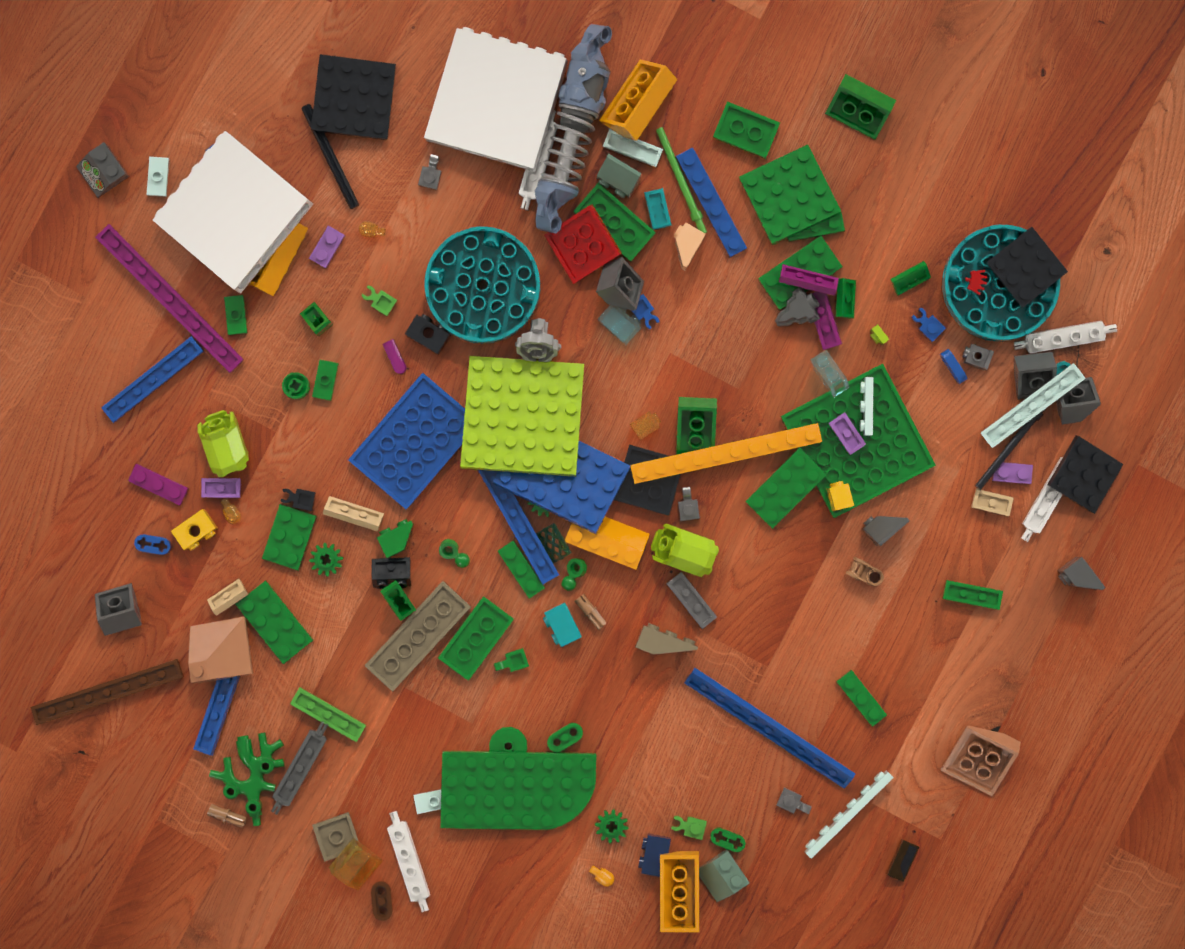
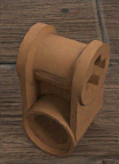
[845,557,884,586]

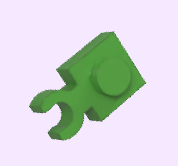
[361,285,398,317]
[671,816,707,840]

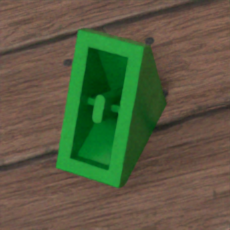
[300,302,333,336]

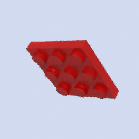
[544,204,622,284]

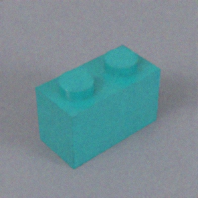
[543,602,582,647]

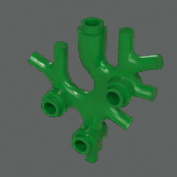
[209,732,285,826]

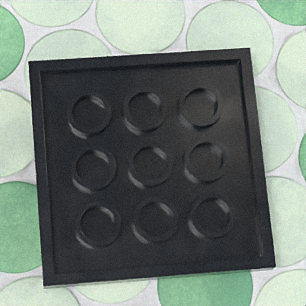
[311,54,396,140]

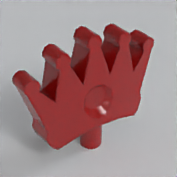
[965,270,987,295]

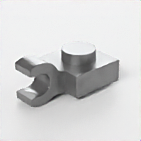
[418,154,442,190]
[678,487,700,521]
[776,787,812,814]

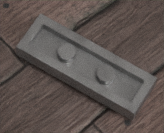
[667,572,717,629]

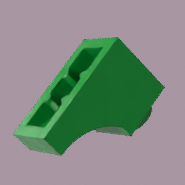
[380,580,416,621]

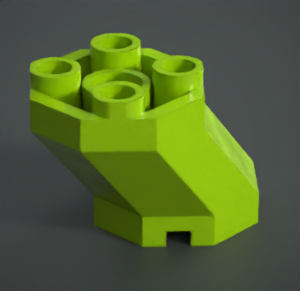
[197,410,249,477]
[651,524,719,577]

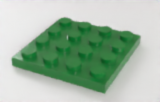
[739,144,841,245]

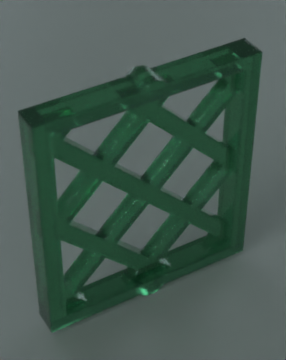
[536,523,572,563]

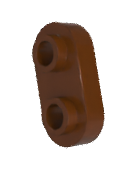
[371,881,393,921]

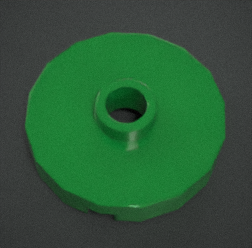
[489,727,528,752]

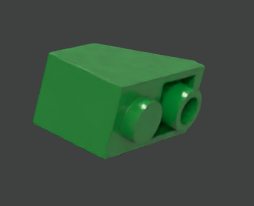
[377,519,414,558]

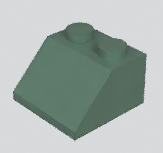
[596,154,642,198]
[699,849,750,902]

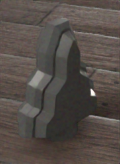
[775,287,820,326]

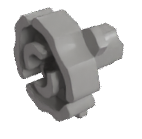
[515,318,561,362]

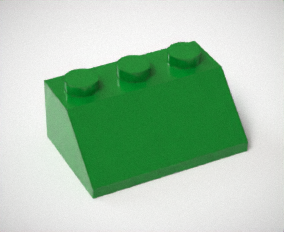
[825,74,896,140]

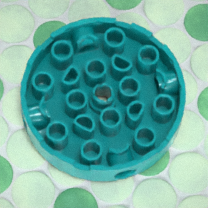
[942,225,1060,342]
[425,227,540,343]

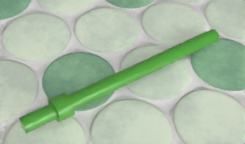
[656,127,707,233]

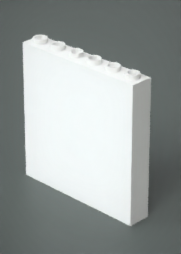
[424,27,568,172]
[153,131,313,293]

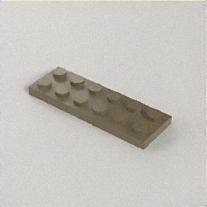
[365,581,471,692]

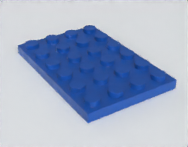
[348,373,465,510]
[493,441,631,534]

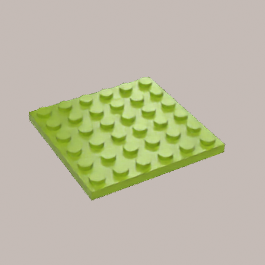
[460,356,584,477]

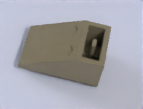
[635,623,698,655]

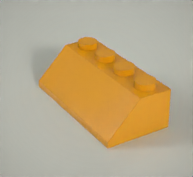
[599,59,677,141]
[249,223,308,296]
[564,517,650,570]
[660,851,699,932]

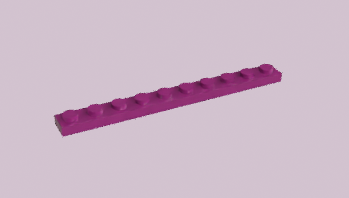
[95,224,244,373]

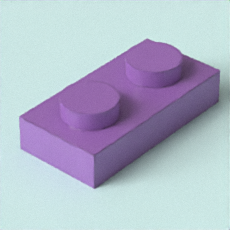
[309,226,345,268]
[828,412,866,455]
[992,462,1033,484]
[201,478,241,498]

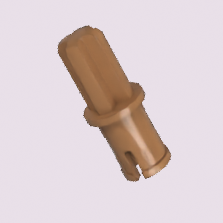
[574,594,606,630]
[207,804,246,827]

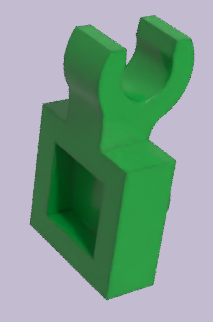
[494,648,529,672]

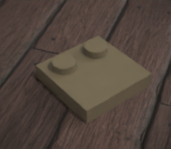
[312,812,361,862]

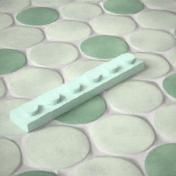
[981,363,1086,448]
[804,771,894,859]

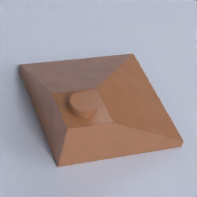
[188,617,253,683]
[941,725,1021,796]

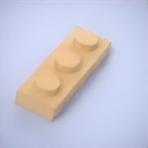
[323,496,384,531]

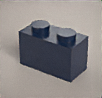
[638,833,671,877]

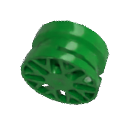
[282,372,310,400]

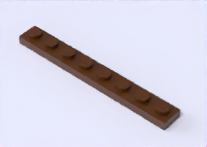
[30,659,184,725]

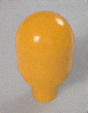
[589,866,615,887]

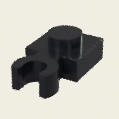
[280,489,316,511]

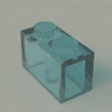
[598,305,642,346]
[810,350,849,398]

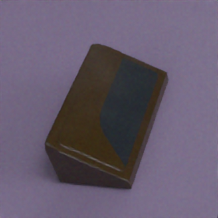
[886,839,919,882]

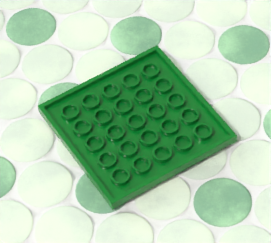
[780,364,936,518]

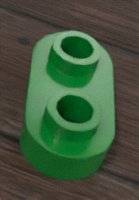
[547,722,583,752]

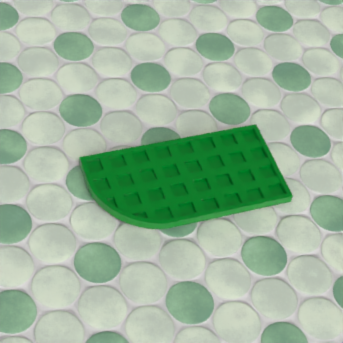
[440,751,597,830]

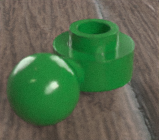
[439,539,470,568]
[561,558,587,591]

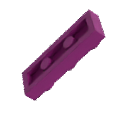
[779,264,839,296]
[812,292,842,350]
[128,464,189,506]

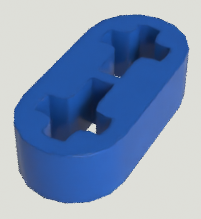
[940,349,968,384]
[134,534,172,555]

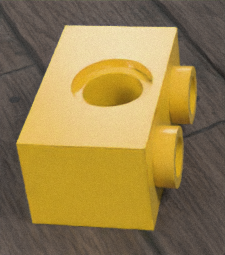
[826,481,854,511]
[171,509,218,551]

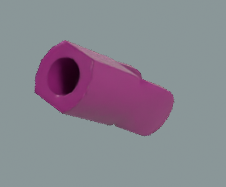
[383,339,407,374]

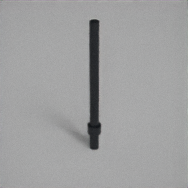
[975,409,1045,490]

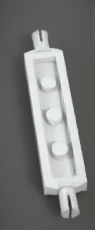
[519,110,557,210]
[1014,321,1117,354]
[1021,457,1062,542]
[387,811,431,912]

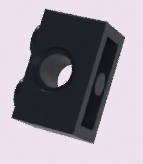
[405,314,451,355]

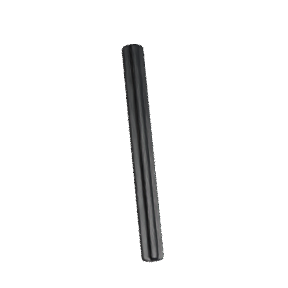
[301,104,359,209]

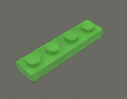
[290,687,366,742]

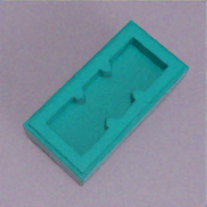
[644,188,672,230]

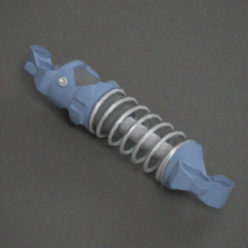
[534,24,612,233]

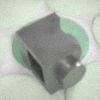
[962,344,994,371]

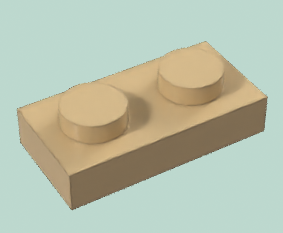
[971,489,1014,516]
[207,579,248,616]

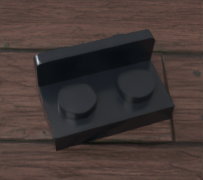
[372,557,412,589]

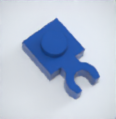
[631,294,660,329]
[911,308,946,342]

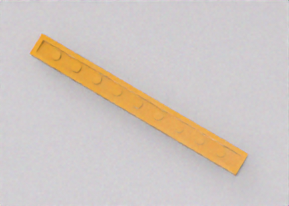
[630,423,822,484]

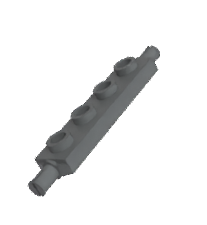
[271,721,329,815]

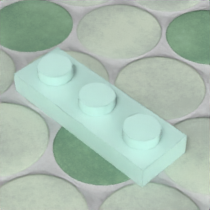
[860,377,873,436]

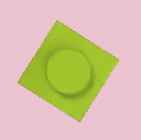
[870,324,889,345]

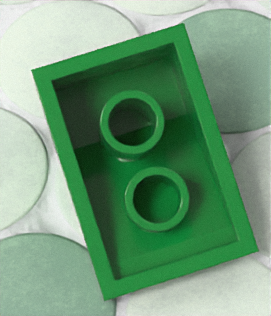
[676,397,717,455]

